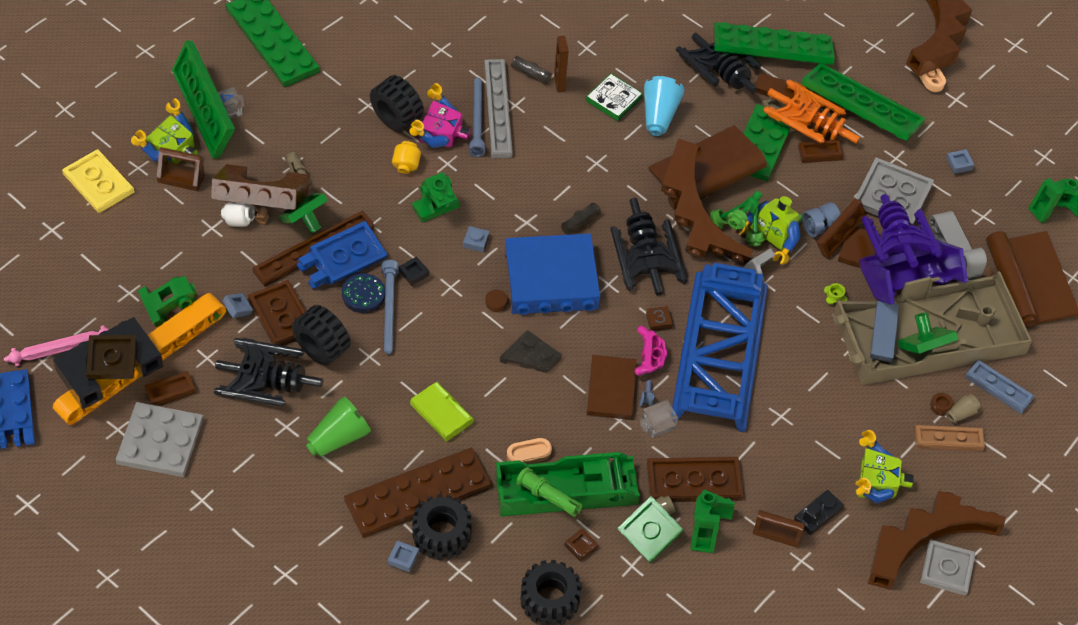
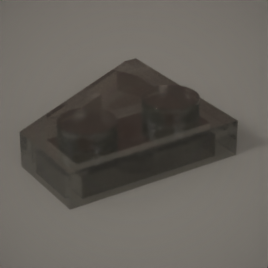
[500,330,562,373]

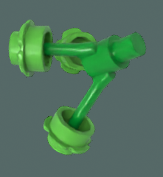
[709,190,766,246]

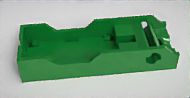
[495,452,640,517]

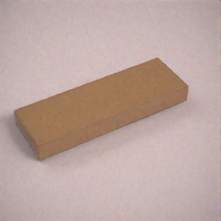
[914,425,985,452]

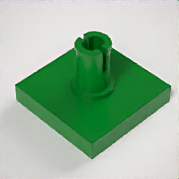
[278,193,328,233]
[897,313,958,354]

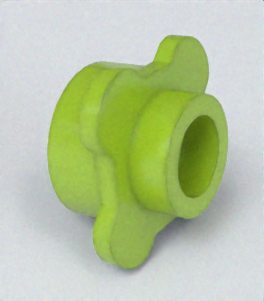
[824,283,847,304]

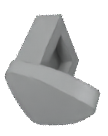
[743,248,775,281]

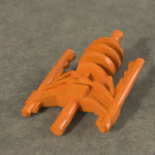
[763,79,860,144]

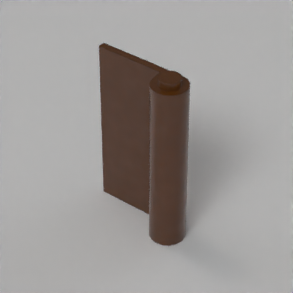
[648,125,767,208]
[986,231,1078,328]

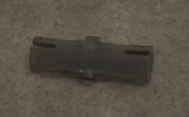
[511,55,552,85]
[561,202,601,235]

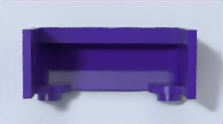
[859,240,968,305]

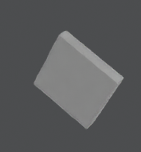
[920,540,976,596]

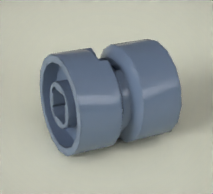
[802,202,841,237]

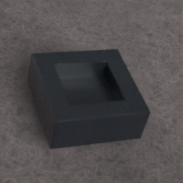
[399,256,429,286]

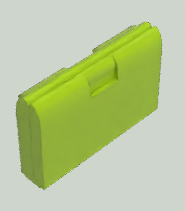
[410,382,474,442]

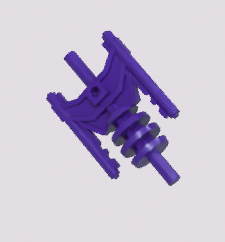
[862,194,943,268]

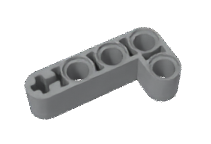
[929,211,987,282]

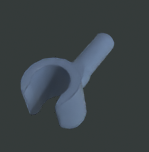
[639,380,655,408]

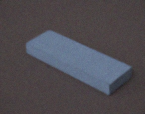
[870,301,899,362]
[965,360,1034,414]

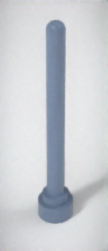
[469,78,485,157]
[381,260,399,354]

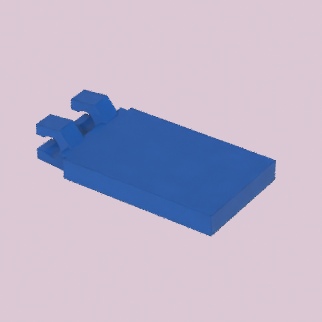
[297,221,388,289]

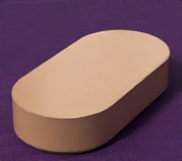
[507,438,552,464]

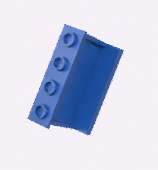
[505,234,600,315]

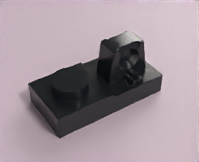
[794,490,844,535]

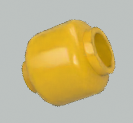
[392,141,421,174]

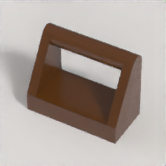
[157,147,205,192]
[753,510,805,548]

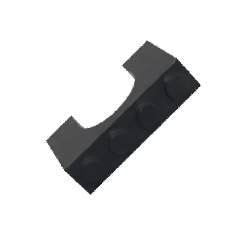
[53,317,163,410]

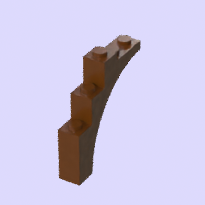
[906,0,972,77]
[661,139,753,264]
[868,491,1006,590]

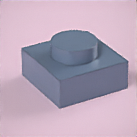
[946,149,974,174]
[463,226,490,253]
[222,293,253,318]
[388,541,419,573]

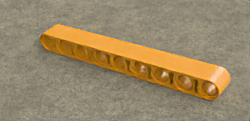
[53,293,226,425]

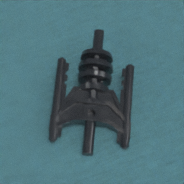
[676,33,761,94]
[610,198,687,295]
[214,338,324,407]

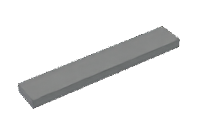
[484,59,512,158]

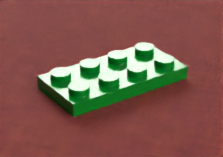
[743,104,791,182]

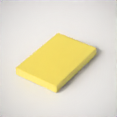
[62,149,135,213]

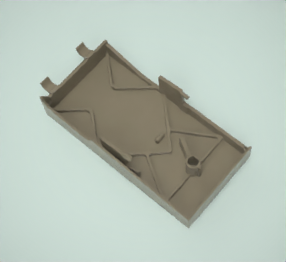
[832,271,1032,386]

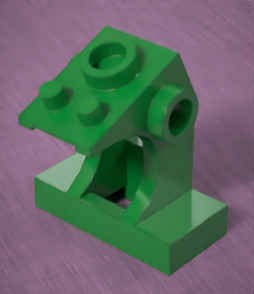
[412,172,460,222]
[1028,178,1078,223]
[138,276,197,328]
[690,489,735,553]

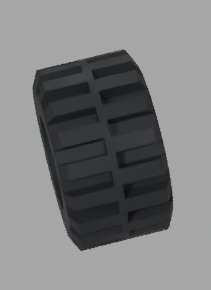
[369,75,424,132]
[292,305,351,366]
[412,494,472,560]
[520,560,582,625]

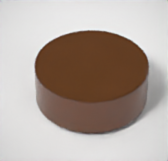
[485,290,507,312]
[930,393,954,416]

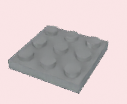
[855,157,934,226]
[116,402,203,477]

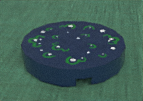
[342,273,385,313]

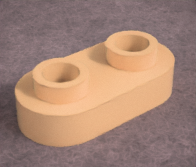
[920,68,946,92]

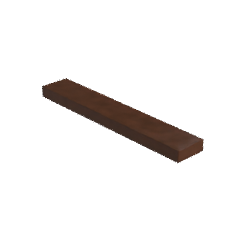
[252,210,374,287]

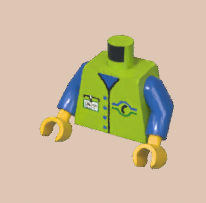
[131,98,198,164]
[739,196,801,264]
[855,430,914,503]

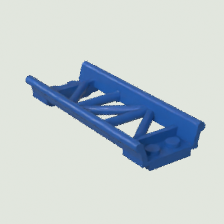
[670,262,768,432]

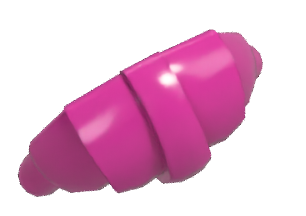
[635,326,668,376]

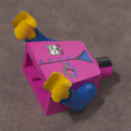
[410,83,471,148]

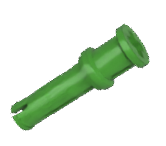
[516,467,582,517]

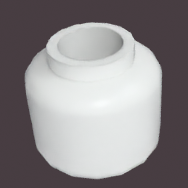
[221,201,255,227]

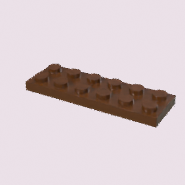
[344,447,491,538]

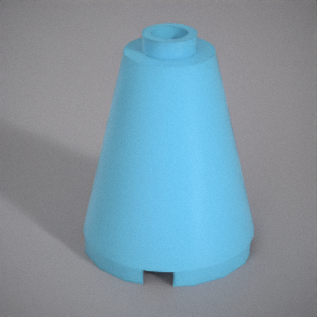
[644,76,685,136]

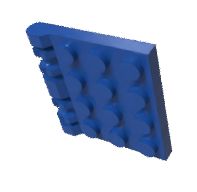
[0,369,35,449]

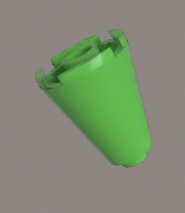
[306,396,371,457]

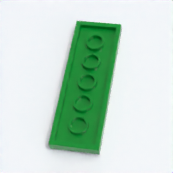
[225,0,320,88]
[713,22,835,65]
[172,40,235,159]
[801,63,926,141]

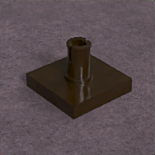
[86,335,137,379]

